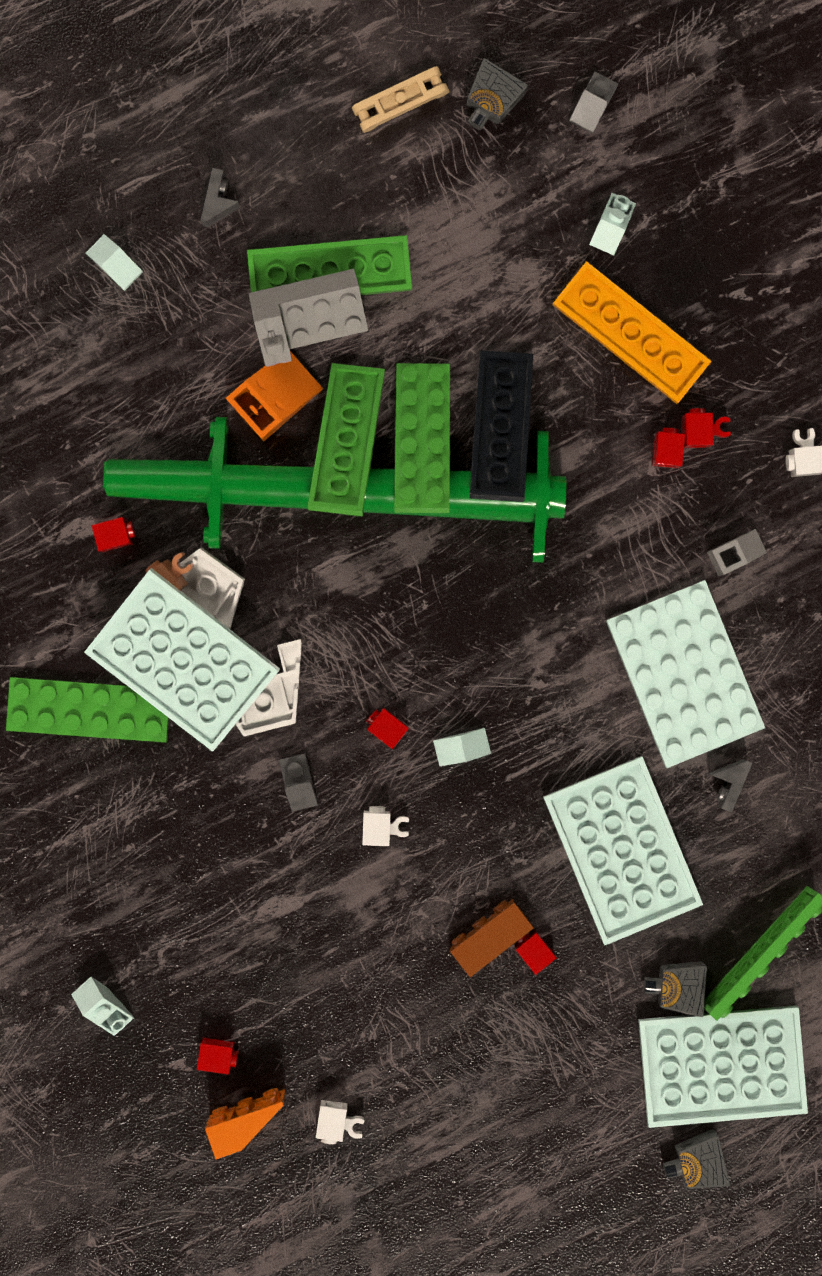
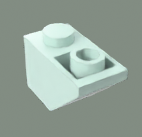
[589,193,636,255]
[71,977,134,1036]

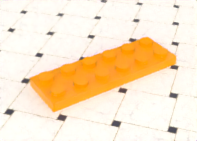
[552,261,711,404]

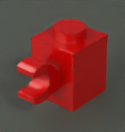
[682,408,731,448]

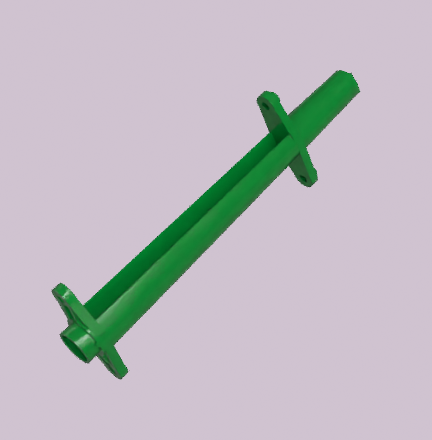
[103,417,566,563]

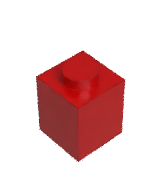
[652,428,685,468]
[91,517,135,552]
[367,708,409,749]
[514,929,556,975]
[197,1038,238,1075]

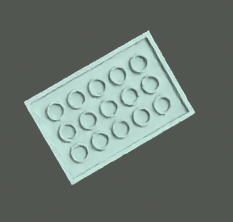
[84,568,280,751]
[606,580,765,768]
[543,756,703,945]
[638,1005,808,1128]

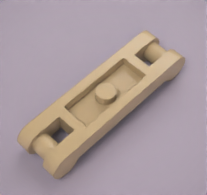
[352,66,449,133]

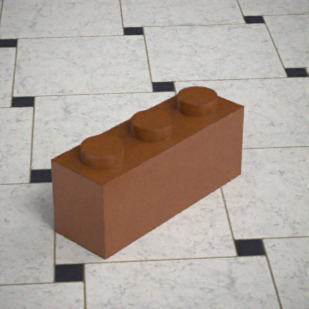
[450,899,534,977]

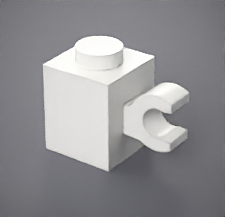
[786,428,822,477]
[362,806,409,846]
[316,1100,364,1144]

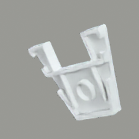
[180,548,245,629]
[236,639,302,736]

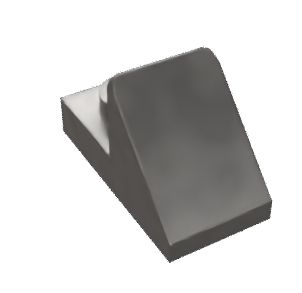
[569,72,618,134]
[201,168,240,227]
[279,754,318,812]
[709,759,752,812]

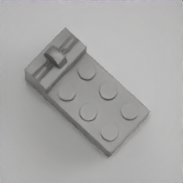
[249,269,368,367]

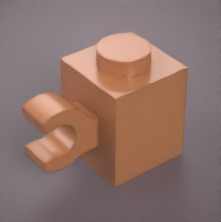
[145,552,194,591]

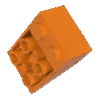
[226,351,323,442]
[205,1088,286,1159]

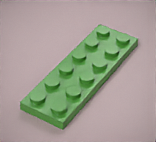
[247,235,412,295]
[308,363,385,516]
[394,363,450,513]
[6,677,169,742]
[704,886,822,1021]

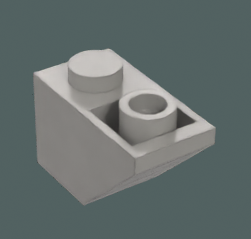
[707,529,767,576]

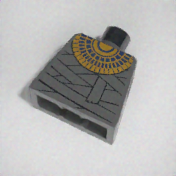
[467,58,528,130]
[643,961,707,1017]
[663,1129,730,1189]

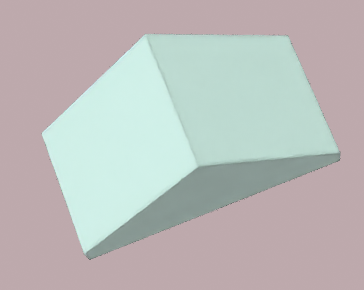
[86,234,143,291]
[433,728,491,766]

